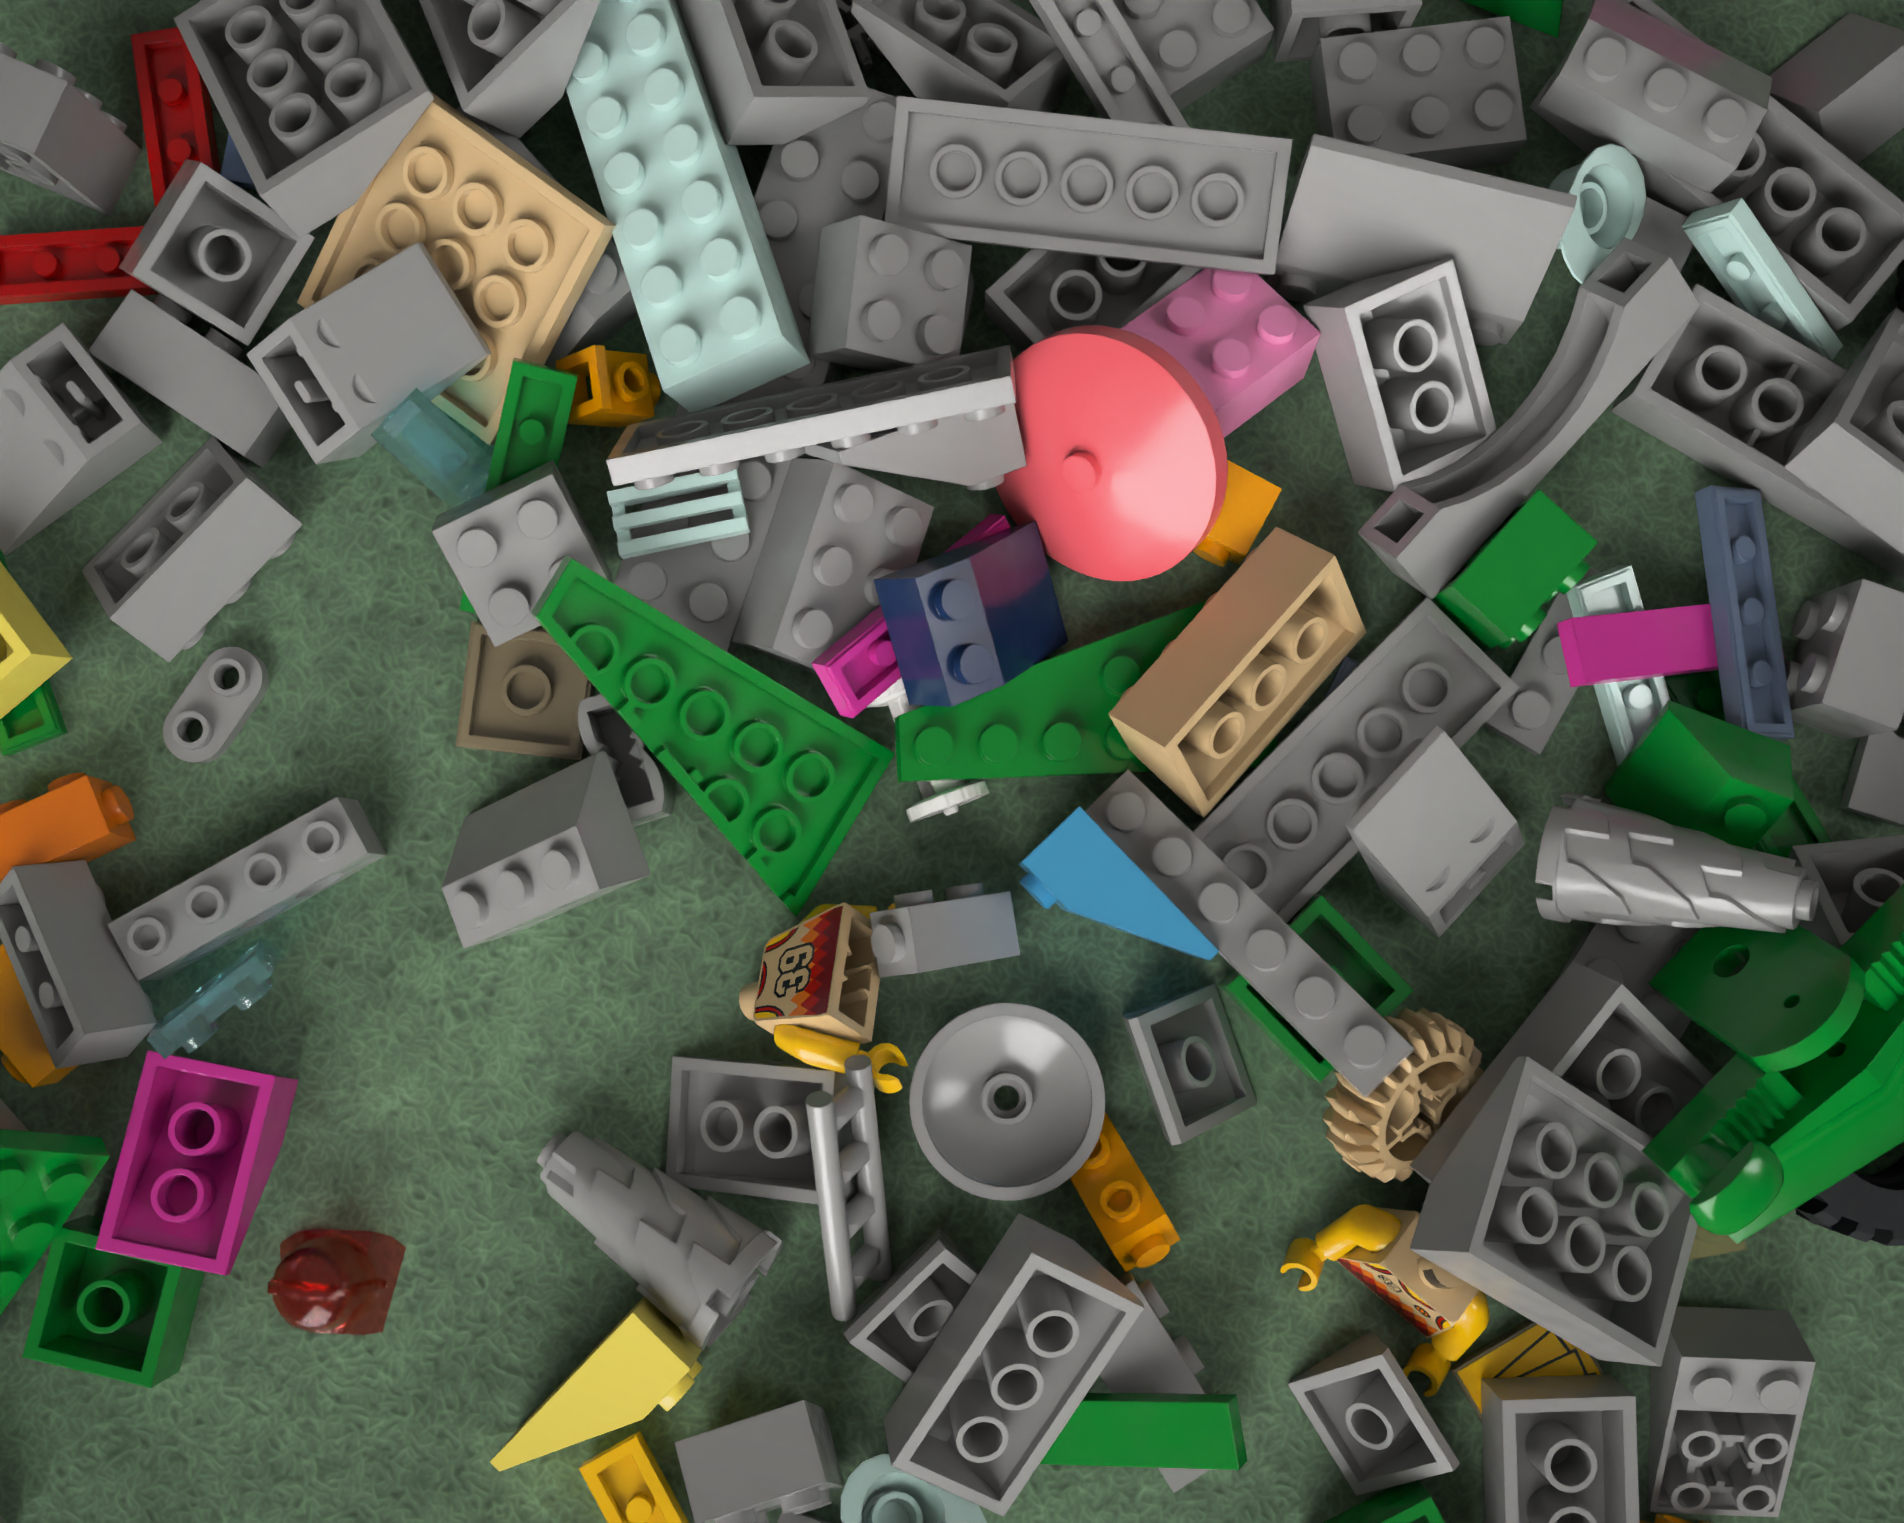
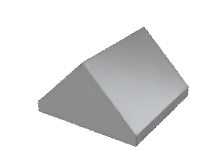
[1769,12,1904,164]
[1122,983,1257,1146]
[843,1227,981,1383]
[1288,1330,1460,1496]

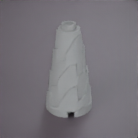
[1535,792,1820,933]
[537,1130,783,1351]

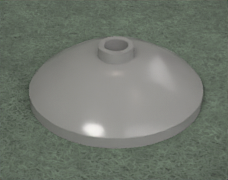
[909,1002,1106,1201]

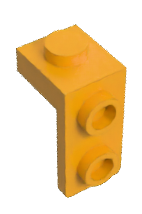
[1070,1113,1181,1273]

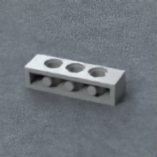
[107,796,387,981]

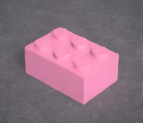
[1121,268,1321,438]

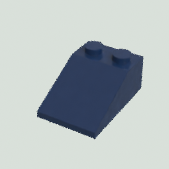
[873,521,1068,707]

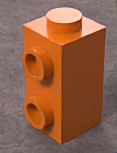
[0,773,136,883]

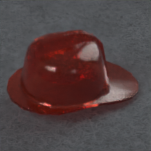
[267,1228,406,1335]

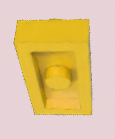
[579,1431,689,1523]

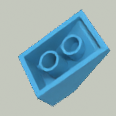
[1018,806,1219,960]

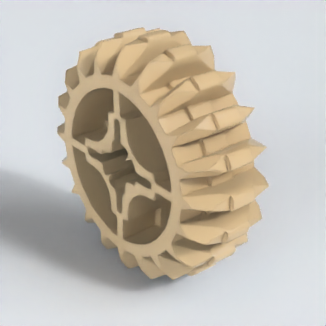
[1322,1008,1484,1183]

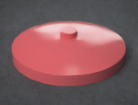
[996,325,1228,581]

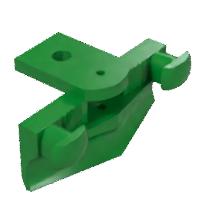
[1642,883,1904,1244]

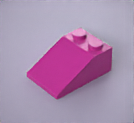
[95,1051,298,1276]

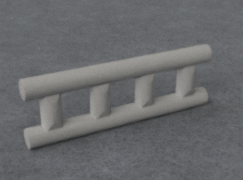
[806,1055,893,1321]

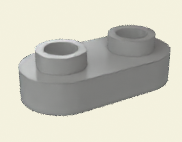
[163,647,269,764]

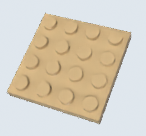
[297,92,616,446]

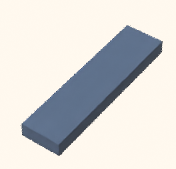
[1695,485,1795,742]

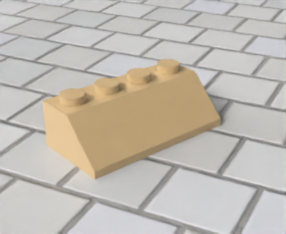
[1108,527,1367,818]

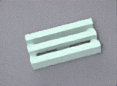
[607,468,751,559]

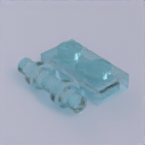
[147,939,283,1059]

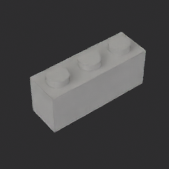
[88,289,292,468]
[0,860,157,1069]
[1100,1271,1222,1493]

